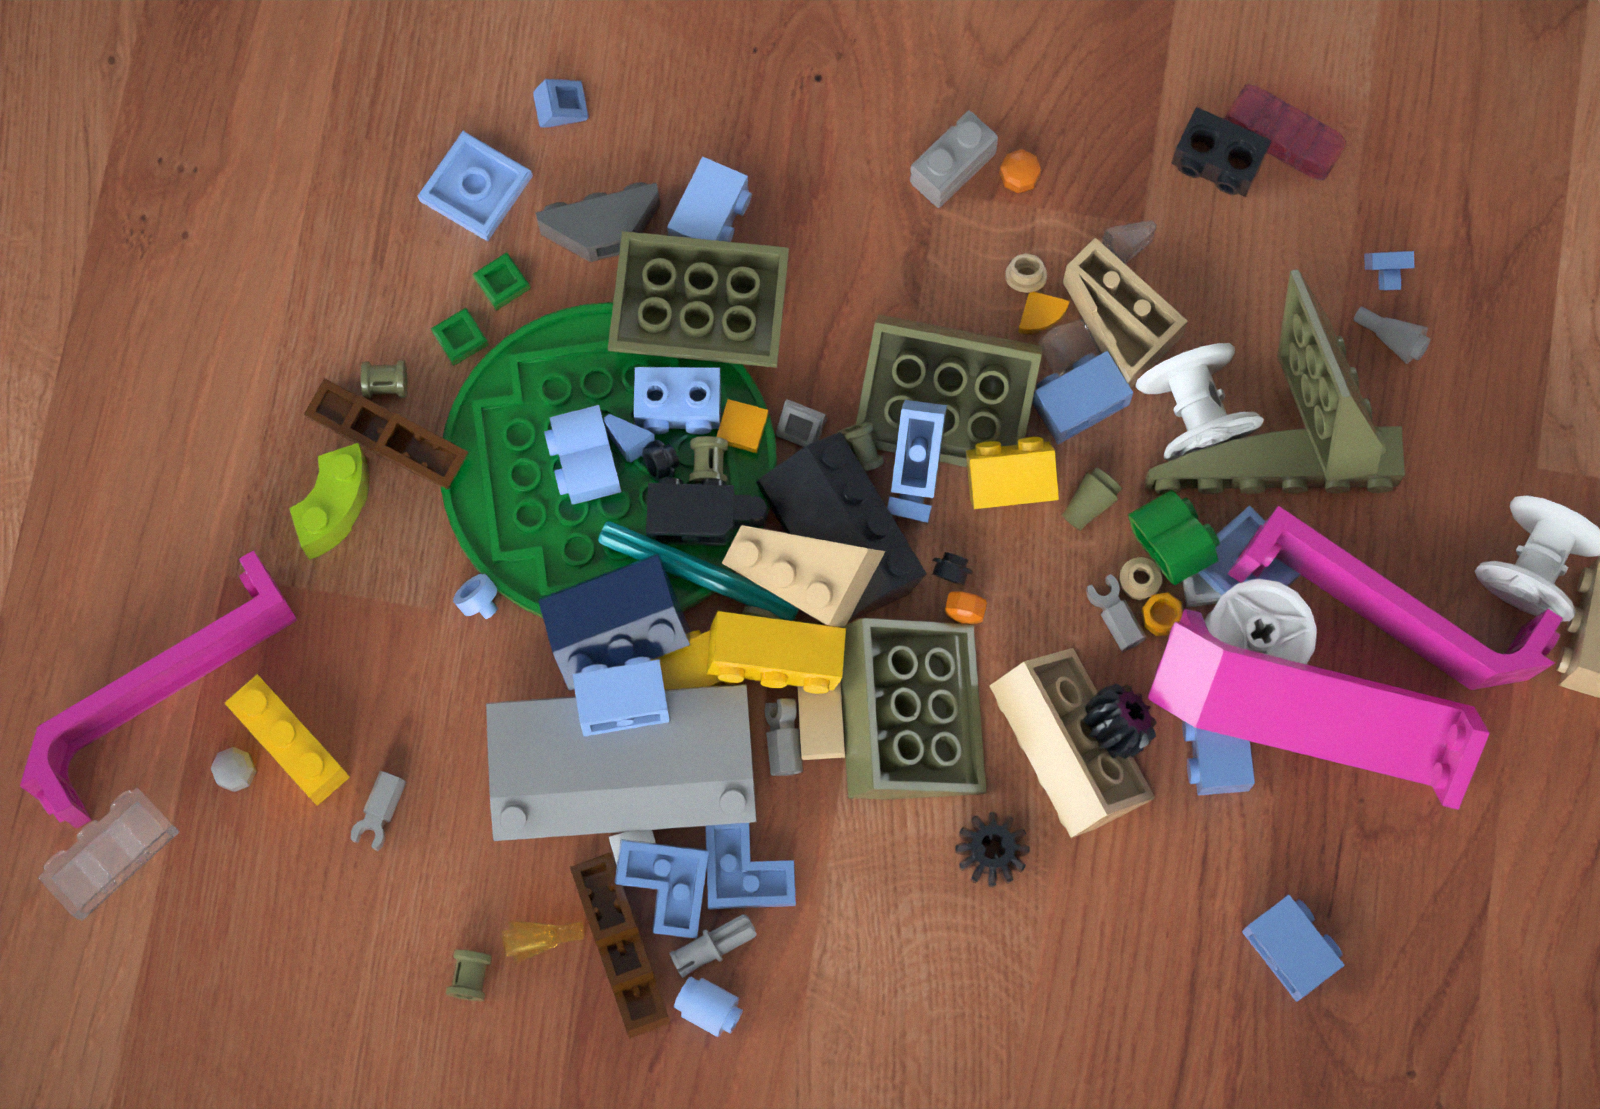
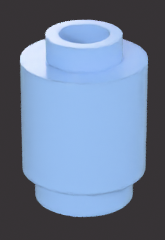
[674,977,743,1037]

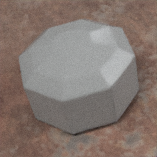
[211,747,257,792]

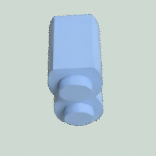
[544,405,621,505]

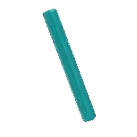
[598,521,799,621]

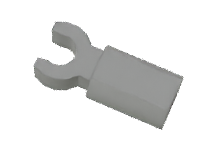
[1086,574,1147,652]
[765,699,803,776]
[351,771,407,851]

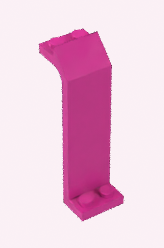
[1227,506,1563,690]
[20,550,297,829]
[1147,609,1490,810]

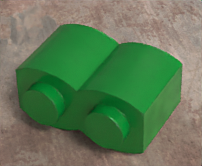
[1128,490,1220,586]

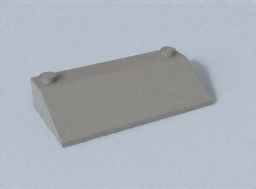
[486,684,756,841]

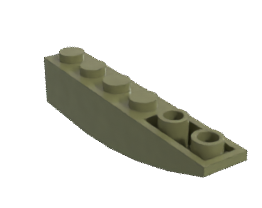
[1144,426,1405,495]

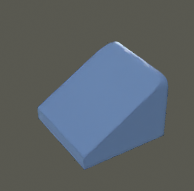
[533,79,589,127]
[604,414,655,463]

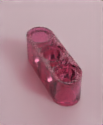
[1223,84,1347,180]

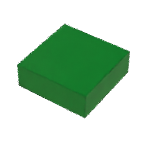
[472,252,531,311]
[430,308,489,366]

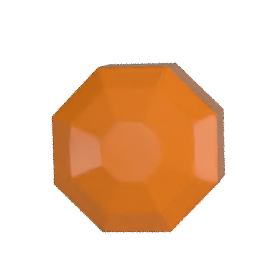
[999,149,1041,194]
[944,591,987,624]

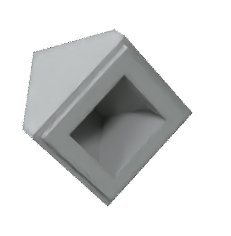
[775,399,828,447]

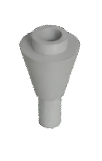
[1353,306,1431,364]

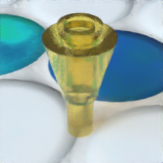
[502,921,584,964]

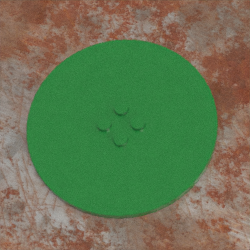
[440,302,777,618]

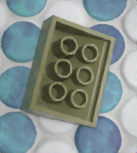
[608,231,789,368]
[1277,269,1386,482]
[856,314,1043,467]
[841,618,986,800]

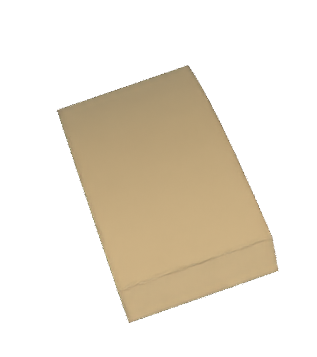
[798,680,845,760]

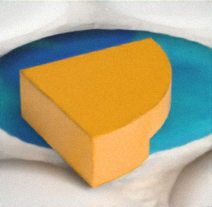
[1018,292,1070,334]

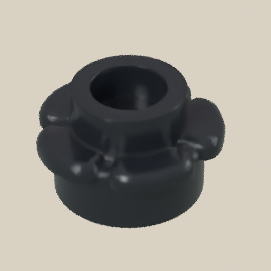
[642,440,679,481]
[932,552,973,586]

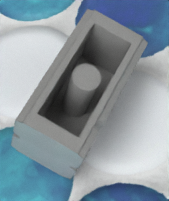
[910,110,998,208]

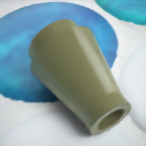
[1061,467,1122,531]

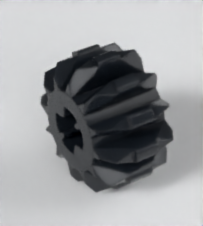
[1083,683,1157,759]
[955,812,1030,888]

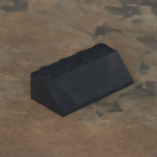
[756,431,927,622]

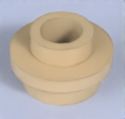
[1005,254,1047,293]
[1119,557,1162,600]

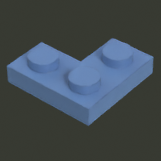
[705,822,796,910]
[615,839,709,939]

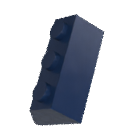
[538,553,690,691]

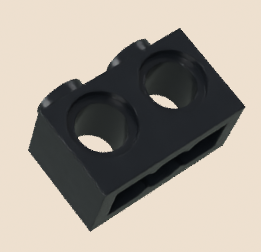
[1171,107,1272,197]

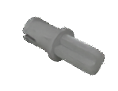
[669,915,757,978]

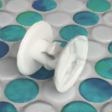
[1136,343,1264,461]
[1475,495,1600,622]
[1204,579,1317,665]

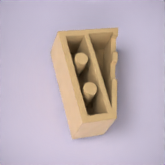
[1063,238,1188,388]
[722,525,885,627]
[1556,557,1600,698]

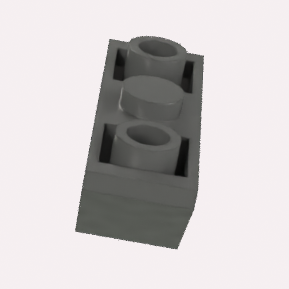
[535,182,660,262]

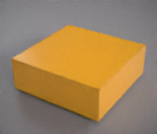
[717,399,769,453]

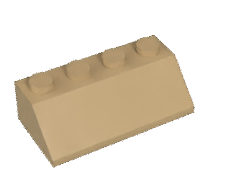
[990,648,1155,838]

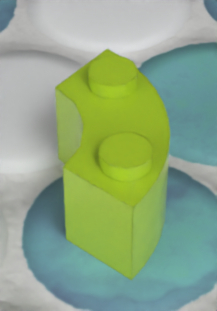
[289,443,369,560]

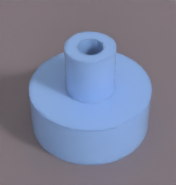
[453,574,498,619]

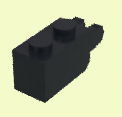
[646,478,768,546]

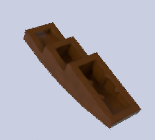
[304,378,469,490]
[570,852,671,1039]

